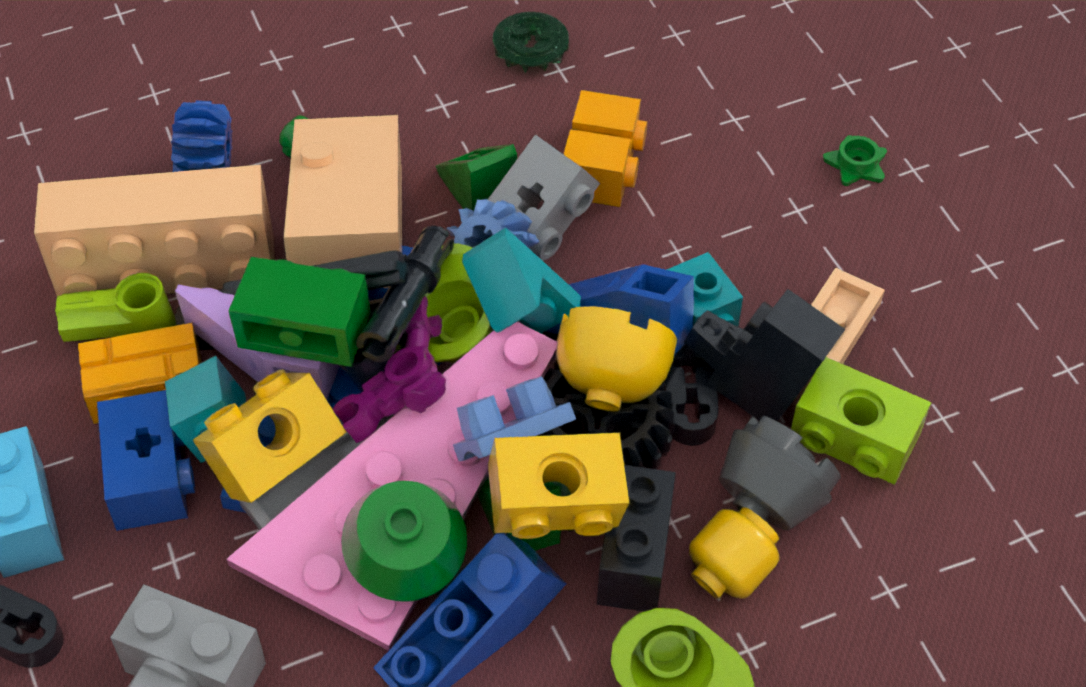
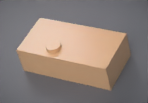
[284,115,402,288]

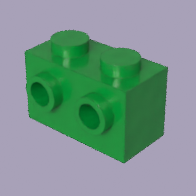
[228,257,371,367]

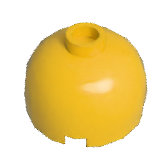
[556,306,677,411]

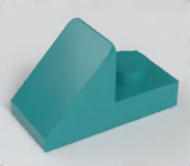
[462,227,581,334]

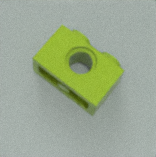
[791,357,931,485]

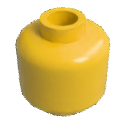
[689,507,779,599]

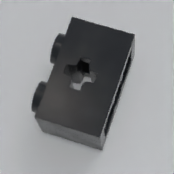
[597,465,676,612]

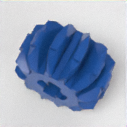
[171,100,233,172]

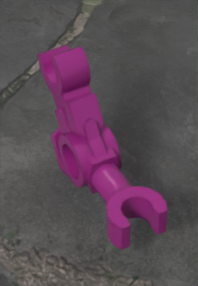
[332,296,446,443]

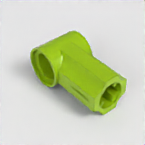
[55,273,176,342]

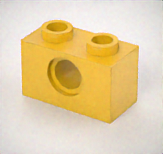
[193,369,347,503]
[488,433,629,539]

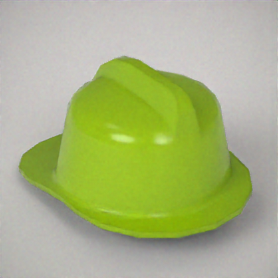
[425,243,494,364]
[610,608,754,687]

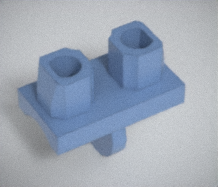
[453,376,576,462]

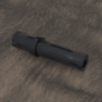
[356,225,454,362]

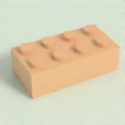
[34,165,275,296]

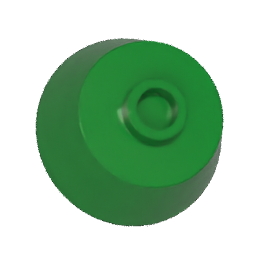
[341,481,467,602]

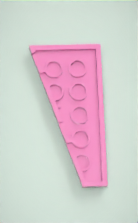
[226,322,557,651]

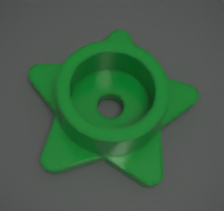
[823,135,887,186]

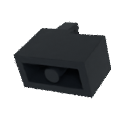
[684,289,845,422]

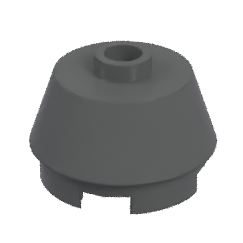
[719,416,841,531]

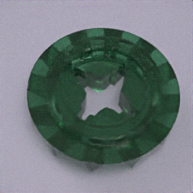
[493,12,569,73]

